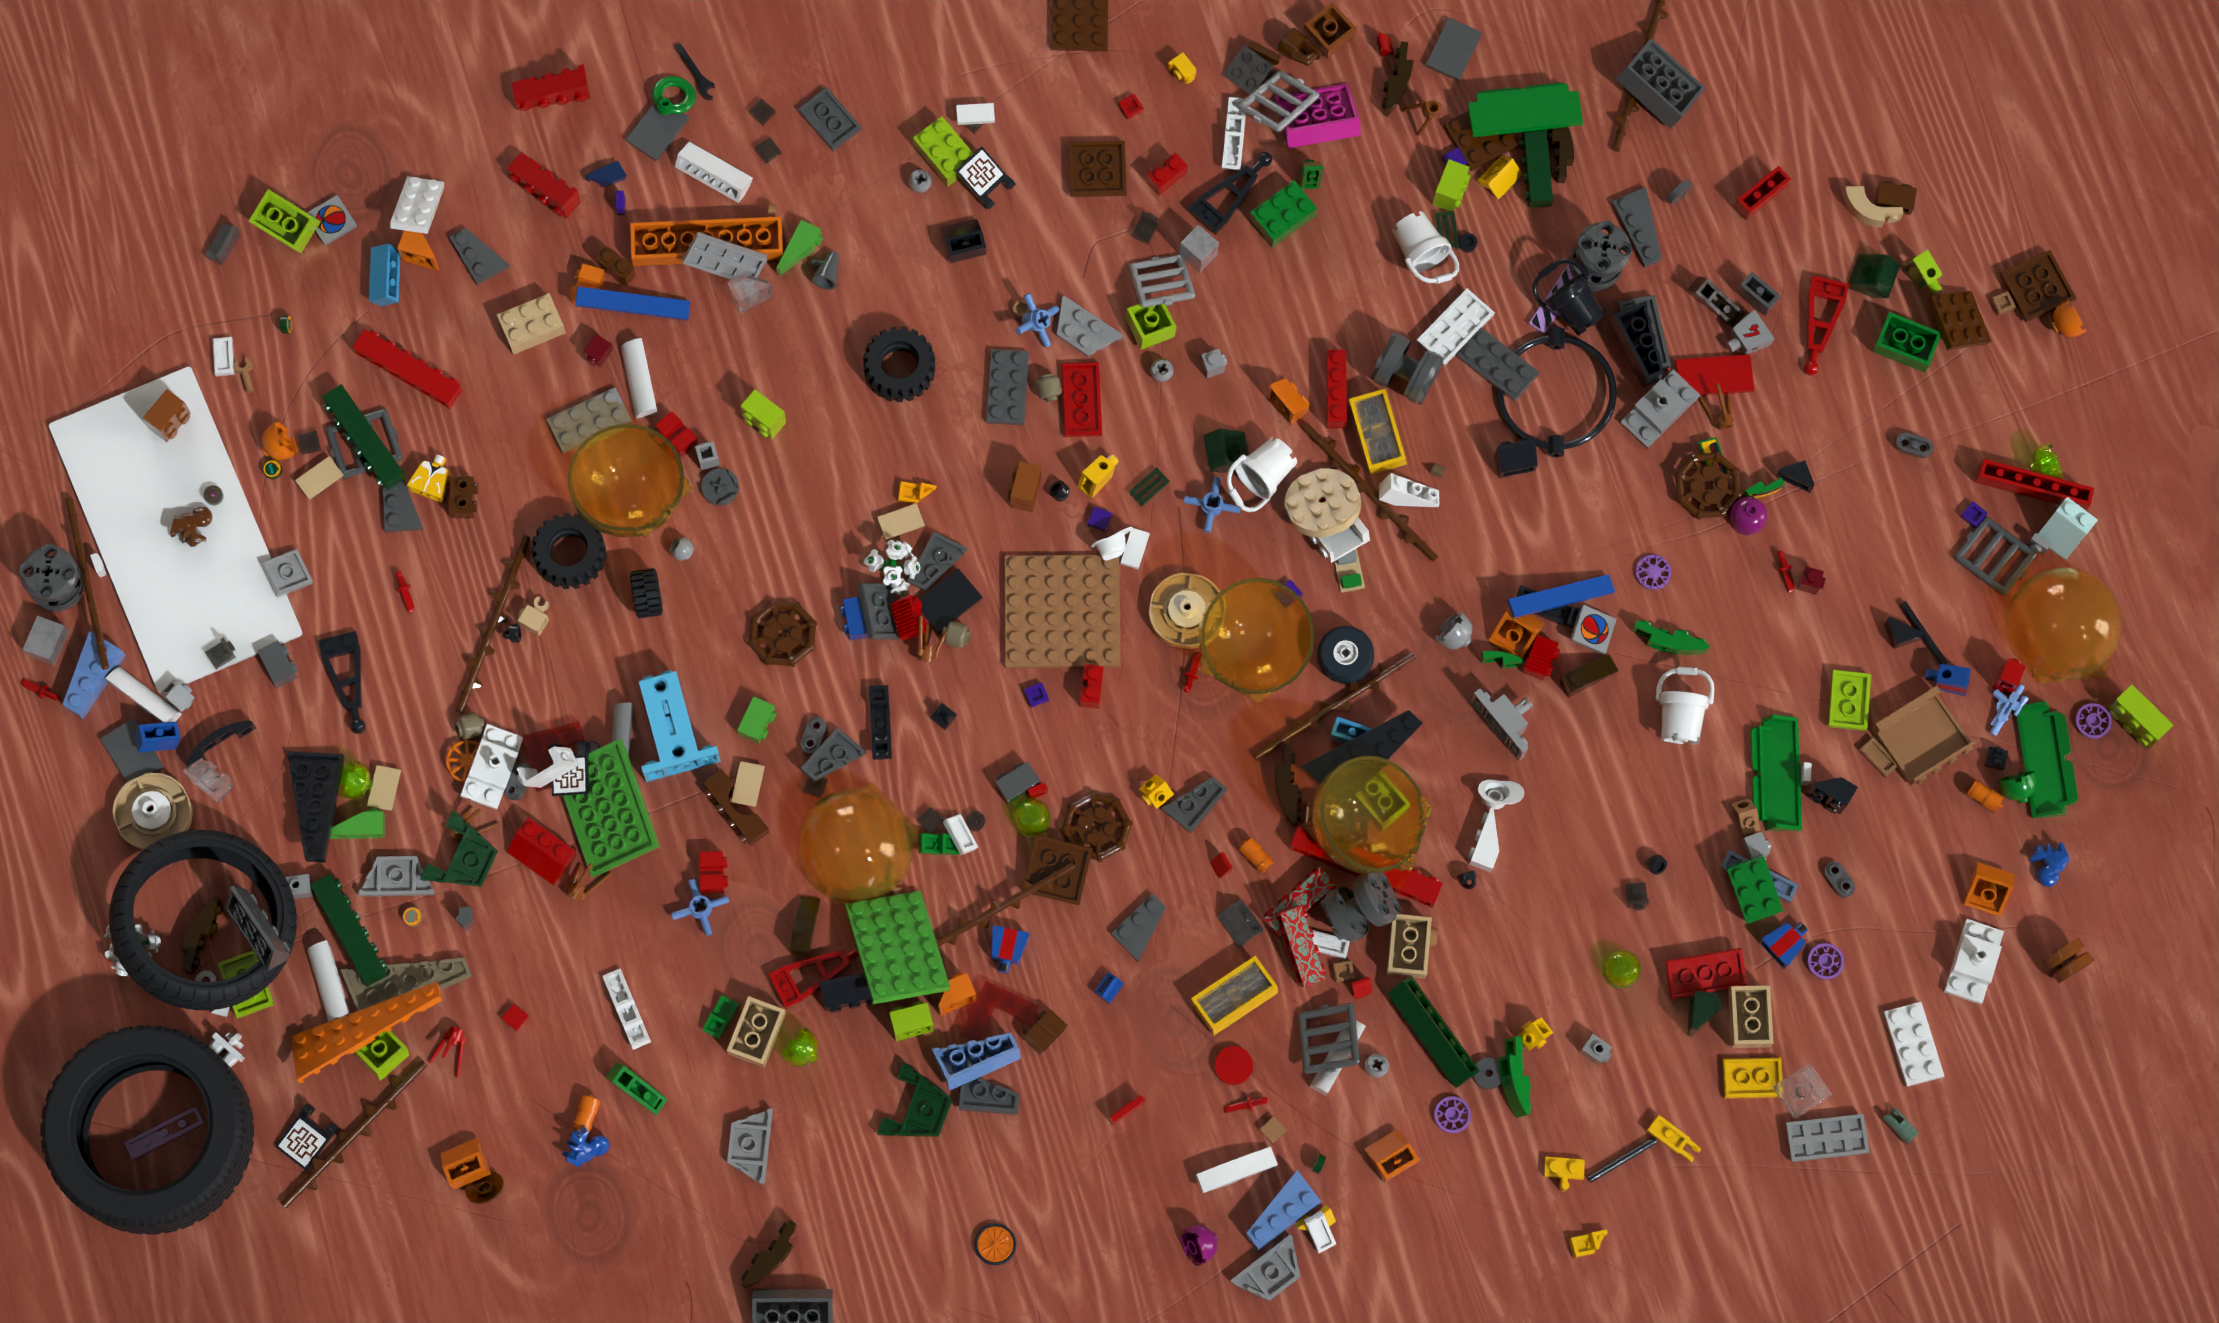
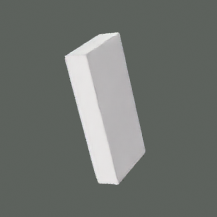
[956,103,995,125]
[213,337,235,376]
[1120,528,1150,570]
[943,814,978,855]
[1312,930,1350,959]
[1304,1211,1336,1253]

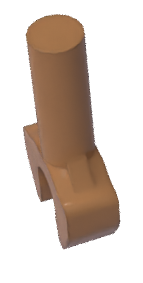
[233,357,254,393]

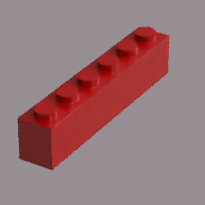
[352,329,462,409]
[1975,459,2094,510]

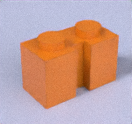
[569,264,606,310]

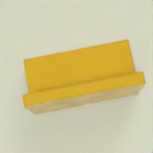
[1477,155,1523,200]

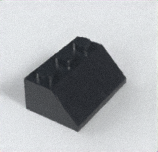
[820,973,875,1013]

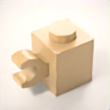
[517,597,549,636]

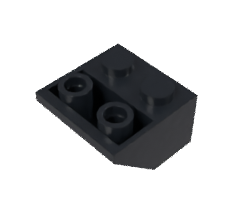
[941,219,986,263]
[1494,438,1538,478]
[1807,777,1858,814]

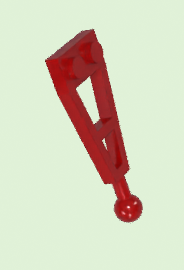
[1804,275,1849,376]
[768,948,859,1009]

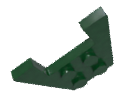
[420,810,498,887]
[877,1062,952,1137]

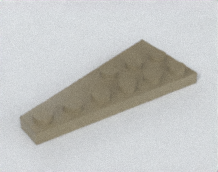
[340,958,473,1011]

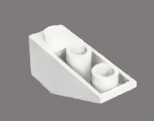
[1379,473,1439,507]
[1468,808,1499,873]

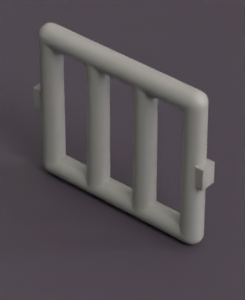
[1239,70,1319,132]
[1129,255,1195,308]

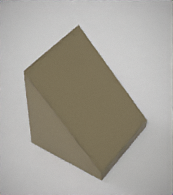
[1430,463,1446,478]

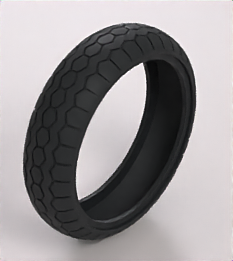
[109,830,297,1010]

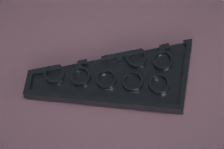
[1301,710,1423,807]
[287,751,345,863]

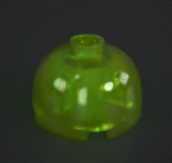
[2030,442,2064,478]
[339,760,373,799]
[1012,798,1051,838]
[1602,949,1641,989]
[782,1027,819,1067]

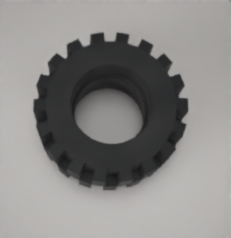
[630,568,663,619]

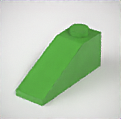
[776,220,823,276]
[330,808,386,839]

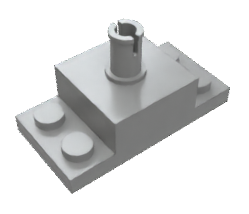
[1620,370,1700,449]
[1470,689,1533,761]

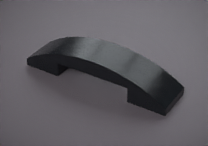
[1516,585,1580,628]
[869,685,892,760]
[185,721,256,771]

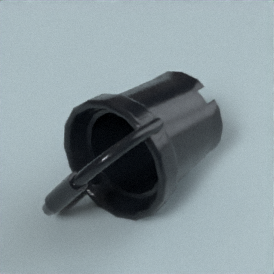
[1532,258,1607,335]

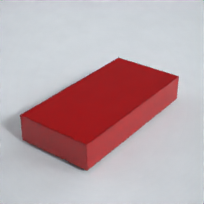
[1109,1095,1146,1125]

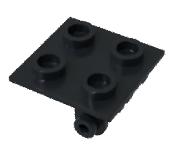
[1223,44,1273,94]

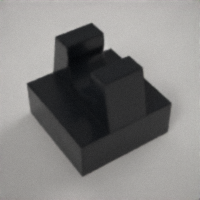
[930,703,957,730]
[1984,746,2008,771]

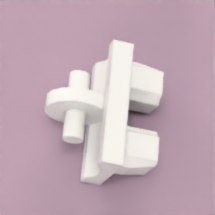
[209,1032,245,1067]

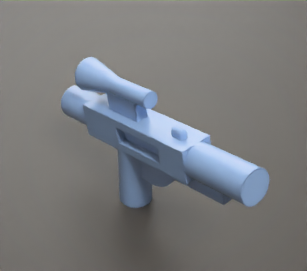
[1989,684,2029,736]

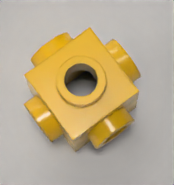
[1139,775,1174,809]
[1517,1017,1553,1051]

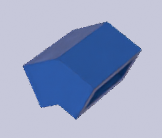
[1094,973,1124,1005]

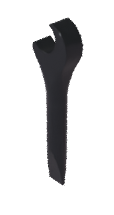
[674,43,715,100]

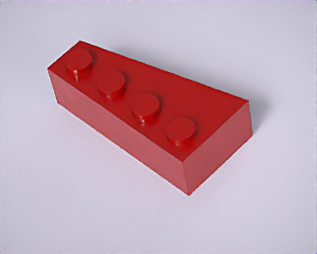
[512,64,590,111]
[507,152,581,219]

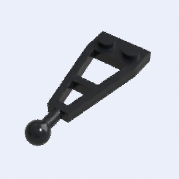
[1188,152,1272,235]
[318,631,366,734]

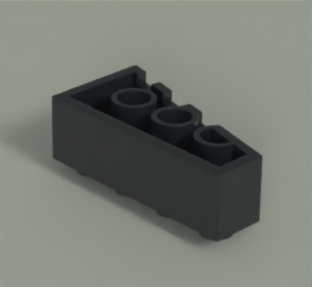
[1609,301,1664,387]

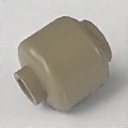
[1036,373,1062,402]
[942,621,971,648]
[455,713,485,740]

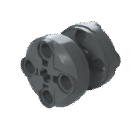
[1568,221,1632,292]
[1371,332,1444,405]
[19,544,85,613]
[1321,870,1402,942]

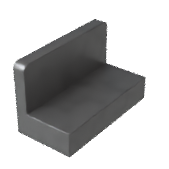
[205,223,241,265]
[1218,899,1265,947]

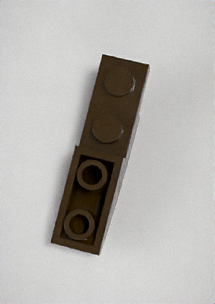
[1381,41,1414,117]
[1547,127,1574,183]
[1275,746,1301,827]
[180,897,223,974]
[741,1220,797,1288]

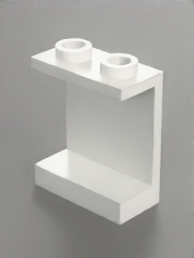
[1310,517,1370,563]
[517,746,579,788]

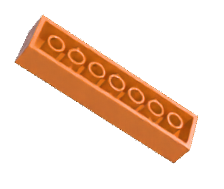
[630,217,783,266]

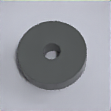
[1666,179,1694,205]
[1473,1058,1502,1090]

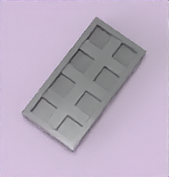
[682,232,767,286]
[547,387,632,454]
[1785,1114,1870,1162]

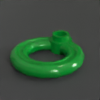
[652,76,696,115]

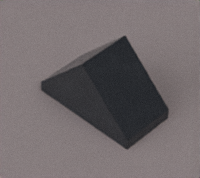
[1776,460,1815,493]
[1884,617,1924,649]

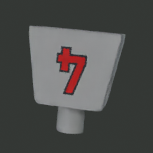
[1726,310,1775,355]

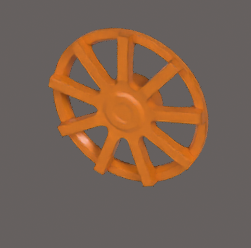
[446,740,480,783]

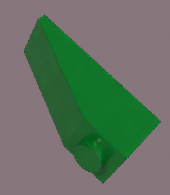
[1300,159,1323,189]
[605,1062,668,1115]

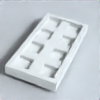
[390,176,444,234]
[1416,288,1495,366]
[1883,1002,1944,1087]

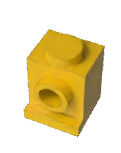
[1168,52,1196,84]

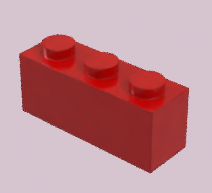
[1734,166,1791,220]

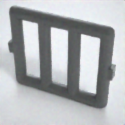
[326,409,403,479]
[1954,517,2037,596]
[1298,1003,1360,1074]

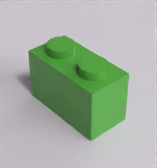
[737,696,777,744]

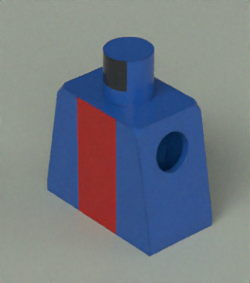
[1925,664,1971,696]
[1759,922,1808,969]
[992,925,1030,974]

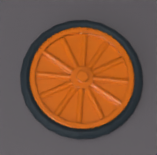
[974,1224,1016,1266]

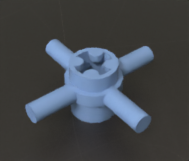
[1015,293,1059,347]
[1184,477,1241,533]
[671,879,729,936]

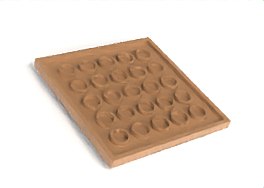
[1005,555,1121,669]

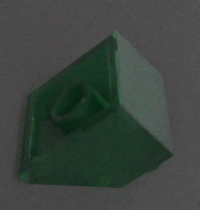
[1848,254,1900,298]
[1203,428,1249,473]
[1687,991,1721,1036]

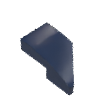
[585,161,627,188]

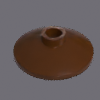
[465,1171,504,1204]

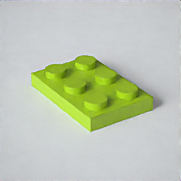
[1828,670,1871,731]
[217,950,275,1019]

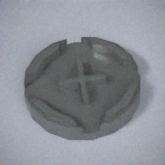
[701,468,739,506]

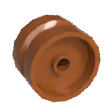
[2043,938,2094,984]

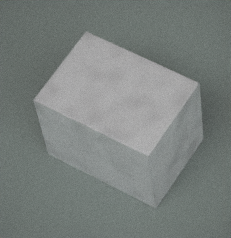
[1179,225,1219,273]
[22,616,69,666]

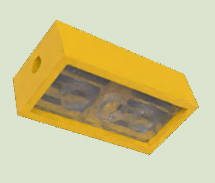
[1349,389,1407,475]
[1191,956,1278,1036]

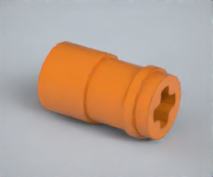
[1966,780,2004,813]
[1239,837,1274,874]
[572,1094,601,1132]

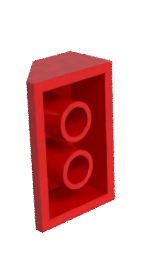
[507,817,577,886]

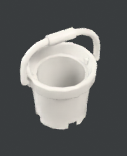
[1392,211,1459,284]
[1227,437,1297,512]
[1656,667,1714,745]

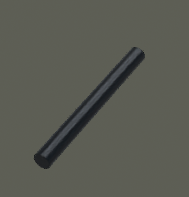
[1900,601,1949,665]
[1587,1136,1658,1183]

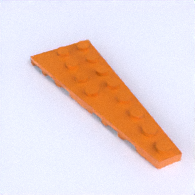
[291,981,442,1084]

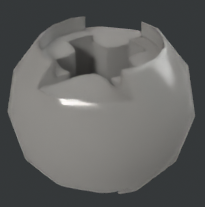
[908,169,932,193]
[1150,358,1174,382]
[670,537,694,561]
[1365,1053,1389,1078]

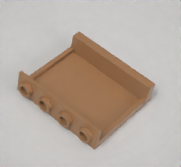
[1871,686,1977,786]

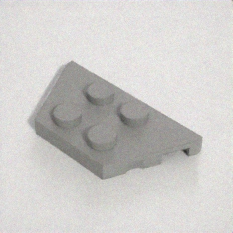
[1057,296,1123,357]
[359,856,435,897]
[727,1109,773,1185]
[1230,1234,1301,1301]

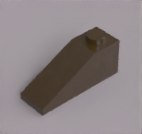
[1687,276,1745,328]
[1559,655,1619,698]
[789,896,820,957]

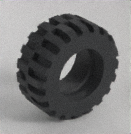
[863,327,935,402]
[531,513,606,589]

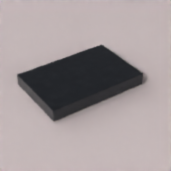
[919,568,983,634]

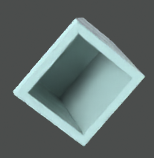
[2038,497,2098,561]

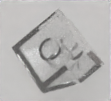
[727,275,773,314]
[183,758,233,804]
[1773,1062,1832,1119]

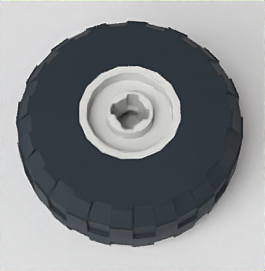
[1317,626,1374,684]

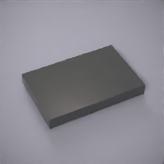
[1425,18,1482,81]
[797,87,862,151]
[626,103,689,162]
[857,583,899,640]
[100,718,164,786]

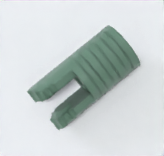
[1883,1108,1919,1144]

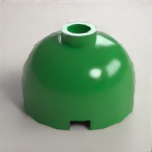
[1998,771,2038,804]

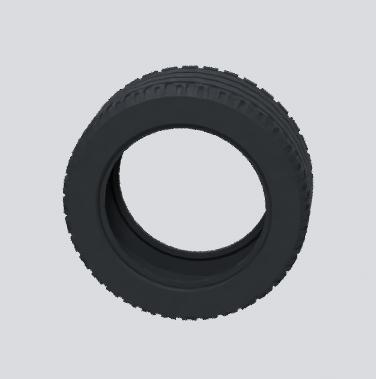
[40,1025,254,1235]

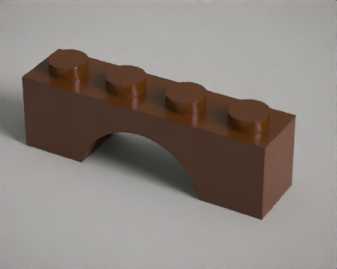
[703,769,769,846]

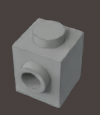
[1200,349,1227,378]
[695,441,720,470]
[160,680,195,712]
[1741,832,1771,860]
[285,874,314,899]
[1580,1034,1612,1066]

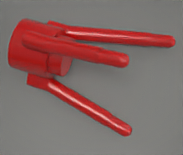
[429,1026,466,1078]

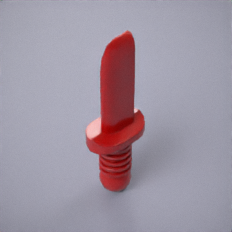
[1777,550,1795,593]
[395,571,414,613]
[1183,653,1202,693]
[21,679,60,701]
[1224,1096,1269,1113]

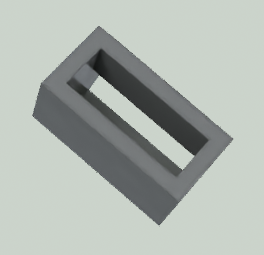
[455,906,475,931]

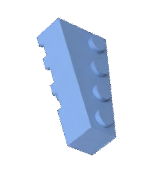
[63,631,126,719]
[932,1033,1021,1090]
[1245,1170,1321,1252]

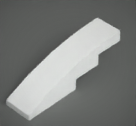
[1222,97,1246,170]
[603,968,651,1050]
[1195,1147,1278,1194]

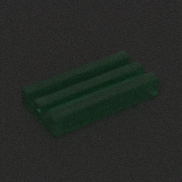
[1435,211,1459,249]
[1129,468,1170,507]

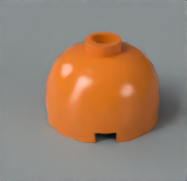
[2051,299,2087,338]
[262,422,298,461]

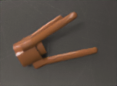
[1402,100,1441,136]
[1699,383,1734,430]
[917,616,946,663]
[448,806,499,843]
[565,863,612,903]

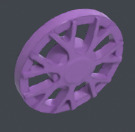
[1635,555,1671,590]
[2075,703,2112,739]
[1807,943,1844,980]
[1434,1096,1471,1134]

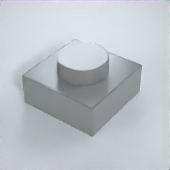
[2028,533,2051,554]

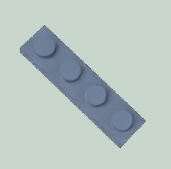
[1720,850,1799,903]

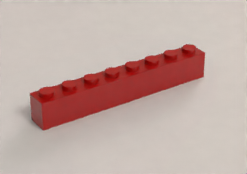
[1289,824,1443,908]

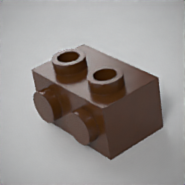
[449,476,478,518]

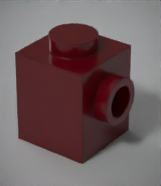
[583,334,613,367]
[1797,566,1826,595]

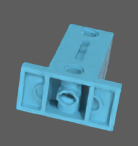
[639,670,721,782]

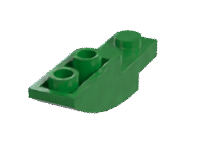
[1632,620,1710,655]
[1499,1036,1531,1118]

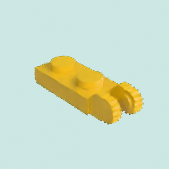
[1646,1114,1701,1163]

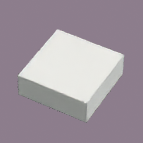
[90,553,107,577]
[1800,762,1812,786]

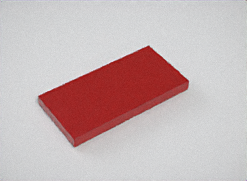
[1675,354,1755,396]
[1061,362,1102,437]
[1664,947,1747,999]

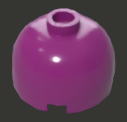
[1729,497,1768,535]
[1181,1225,1218,1266]

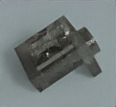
[1132,212,1159,245]
[205,638,236,670]
[1625,882,1649,911]

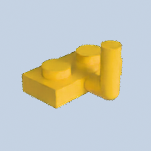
[1544,1157,1585,1192]

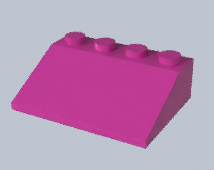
[1275,83,1361,148]

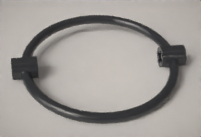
[1496,327,1617,458]

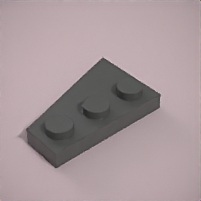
[449,228,510,285]
[383,480,424,533]
[908,532,968,591]
[800,727,867,783]
[1161,777,1228,834]
[1111,893,1166,962]
[959,1078,1019,1115]

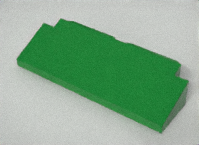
[1467,82,1583,137]
[2017,701,2078,819]
[1750,715,1802,831]

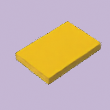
[1722,1058,1784,1099]

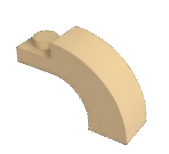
[1843,186,1903,228]

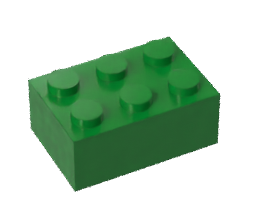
[1249,180,1317,248]
[1872,312,1941,373]
[1727,854,1784,924]

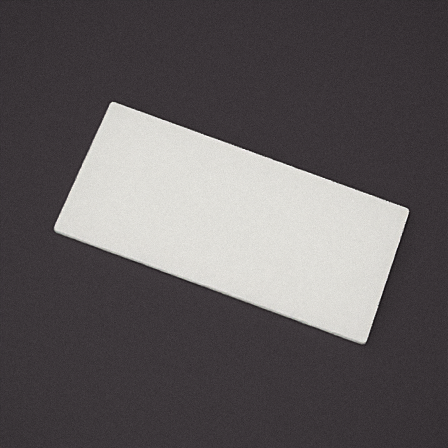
[49,367,303,694]

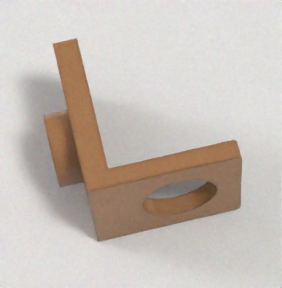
[1731,798,1761,836]

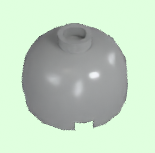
[1435,611,1473,650]

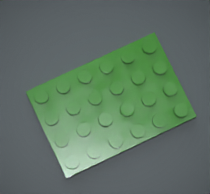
[563,739,660,877]
[845,891,950,1004]

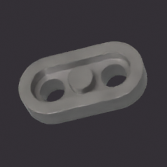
[1895,433,1933,458]
[801,717,826,755]
[505,762,531,801]
[1823,862,1855,898]

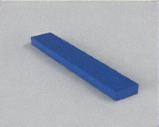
[575,287,690,321]
[1506,574,1615,619]

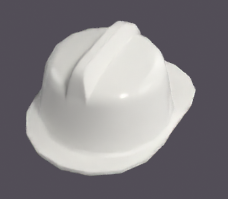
[1091,527,1133,561]
[1478,780,1525,809]

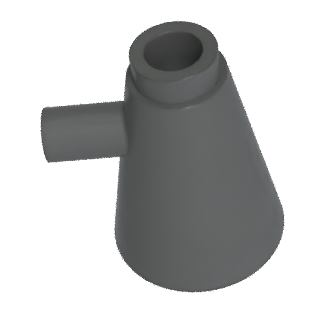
[811,251,840,290]

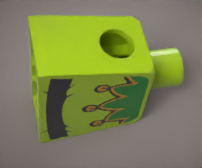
[1903,249,1943,295]

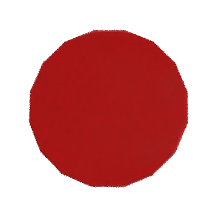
[1214,1046,1253,1085]

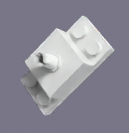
[460,724,524,810]
[1944,919,2004,1005]

